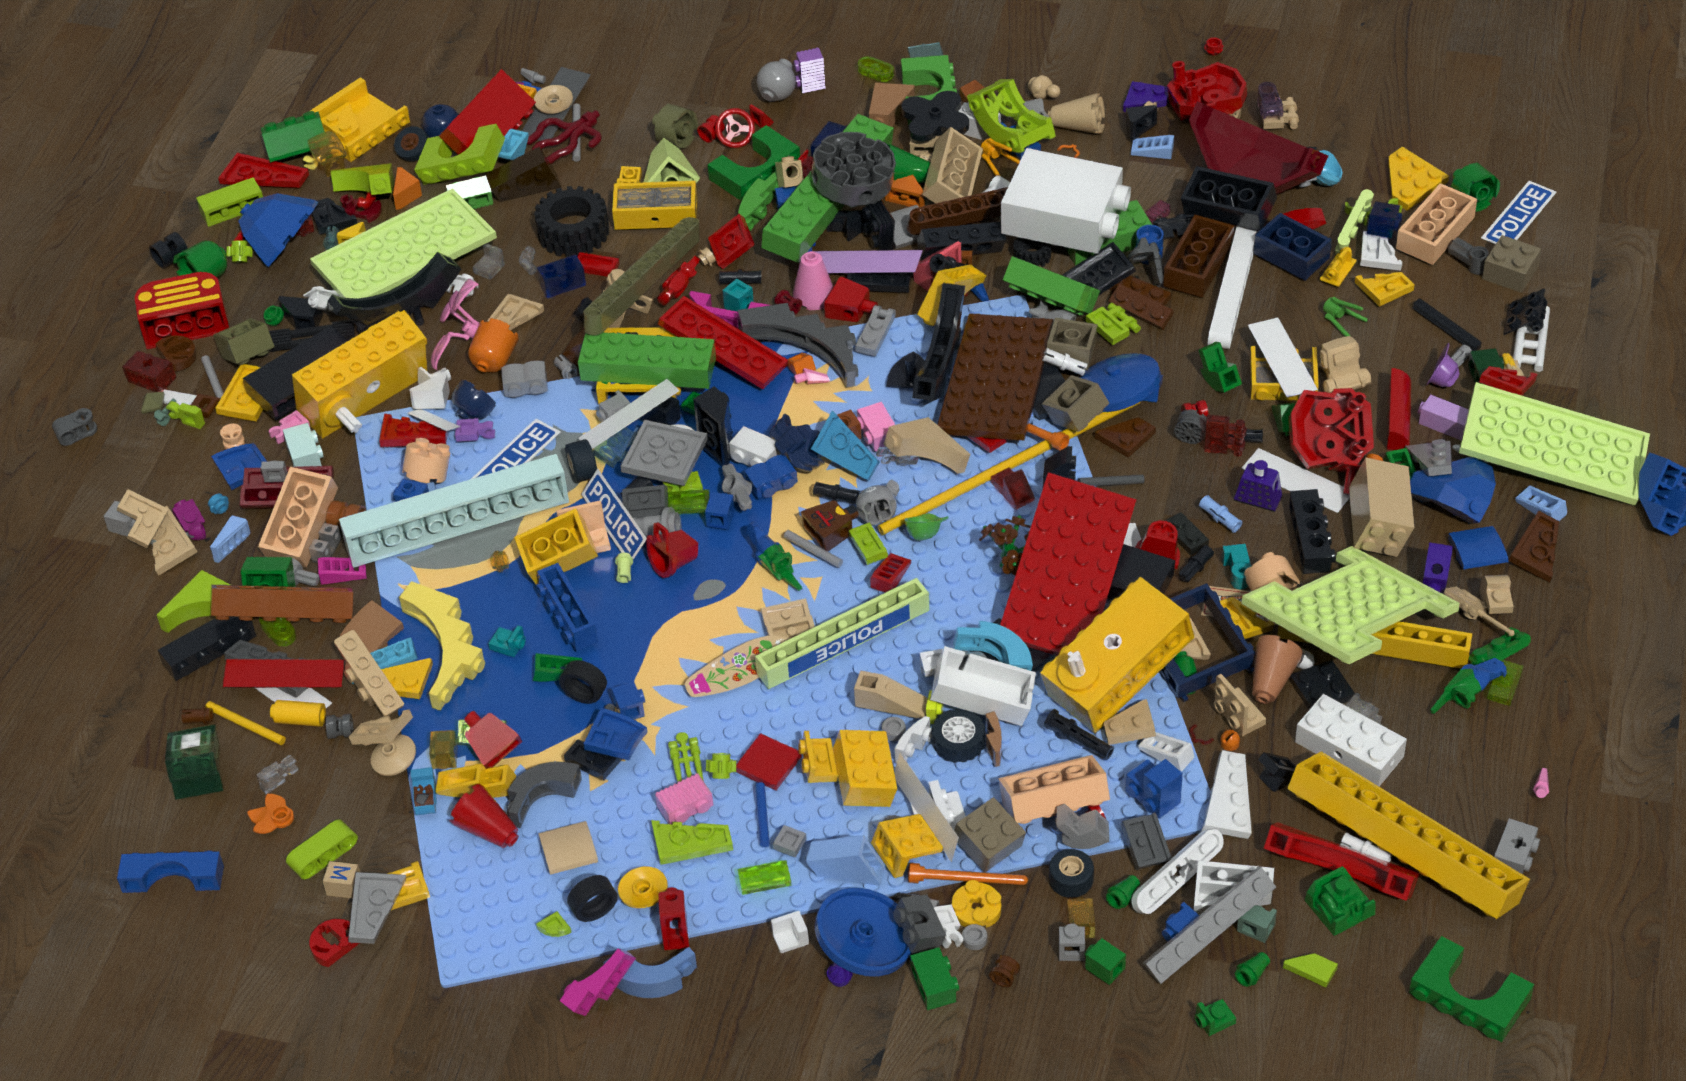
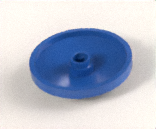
[1079,353,1161,412]
[815,888,911,976]

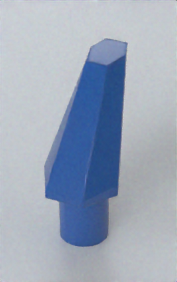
[971,283,989,302]

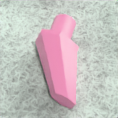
[794,368,830,384]
[1533,768,1549,798]

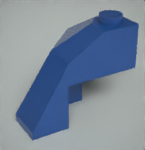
[239,193,318,267]
[1639,452,1686,536]
[1410,457,1496,524]

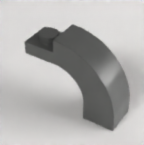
[507,762,582,828]

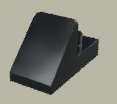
[827,210,865,242]
[1258,752,1296,792]

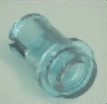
[323,226,339,250]

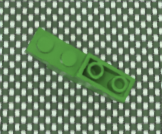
[738,171,781,231]

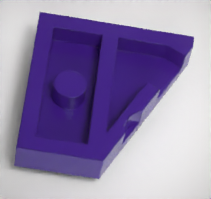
[1123,81,1169,112]

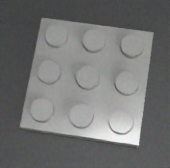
[621,420,707,486]

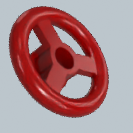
[715,108,755,148]

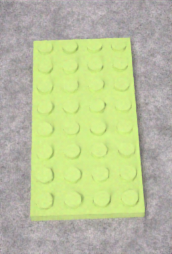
[310,188,497,298]
[1459,382,1650,505]

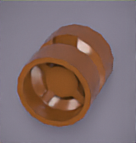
[326,500,366,531]

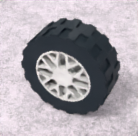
[932,709,985,763]

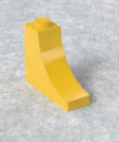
[917,264,987,326]

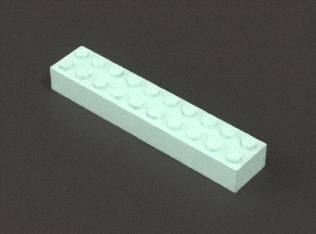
[339,454,569,568]

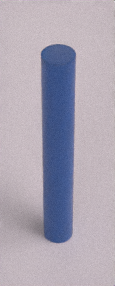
[755,782,770,847]

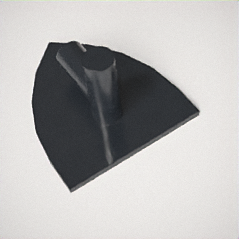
[886,351,924,389]

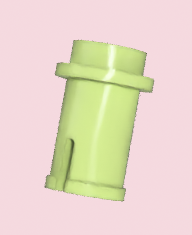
[615,553,633,583]

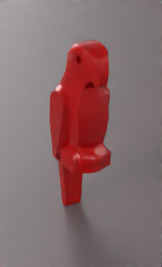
[657,256,700,306]

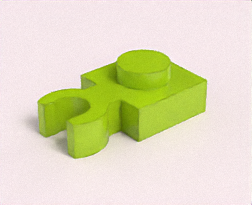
[166,401,205,429]

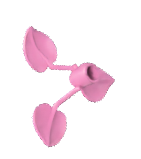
[431,279,479,370]

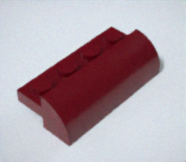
[240,466,334,509]

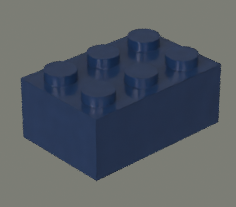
[1254,213,1332,281]

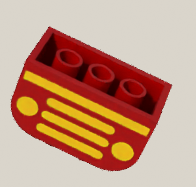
[135,272,230,349]

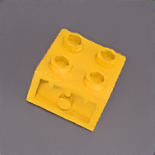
[871,814,943,878]

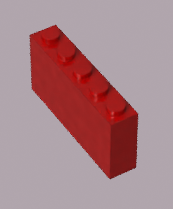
[439,69,536,155]

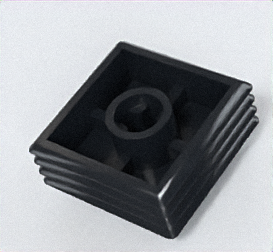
[862,199,895,251]

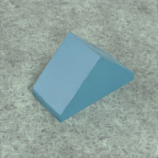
[498,129,529,161]

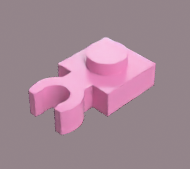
[269,410,310,444]

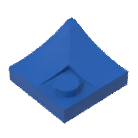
[211,443,267,490]
[584,708,648,760]

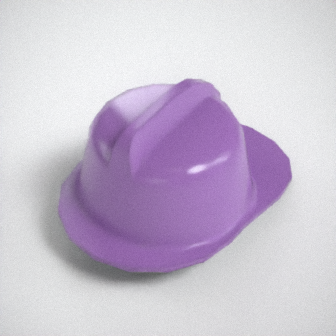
[1426,343,1459,387]

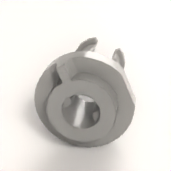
[633,507,682,537]

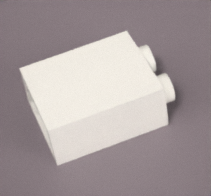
[1001,148,1131,254]

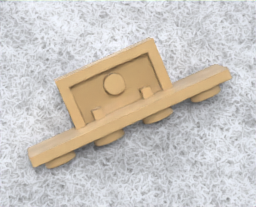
[334,630,404,716]

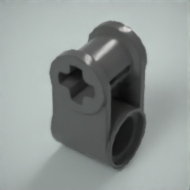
[52,408,98,446]

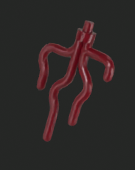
[527,110,602,164]

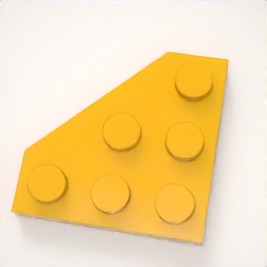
[1388,147,1449,211]

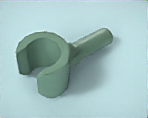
[154,398,177,426]

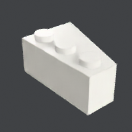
[1194,860,1274,915]

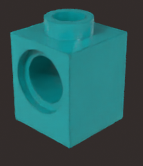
[723,279,754,312]

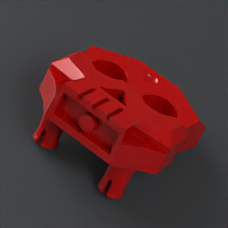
[1167,61,1247,121]
[1289,388,1374,469]

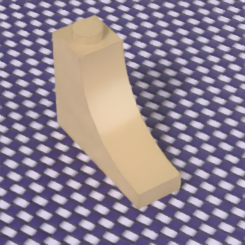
[883,417,970,474]

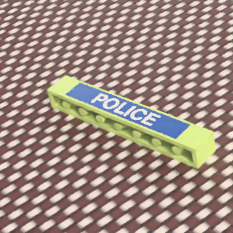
[755,578,929,689]

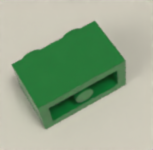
[910,947,959,1011]

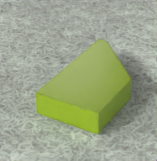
[1283,953,1338,987]

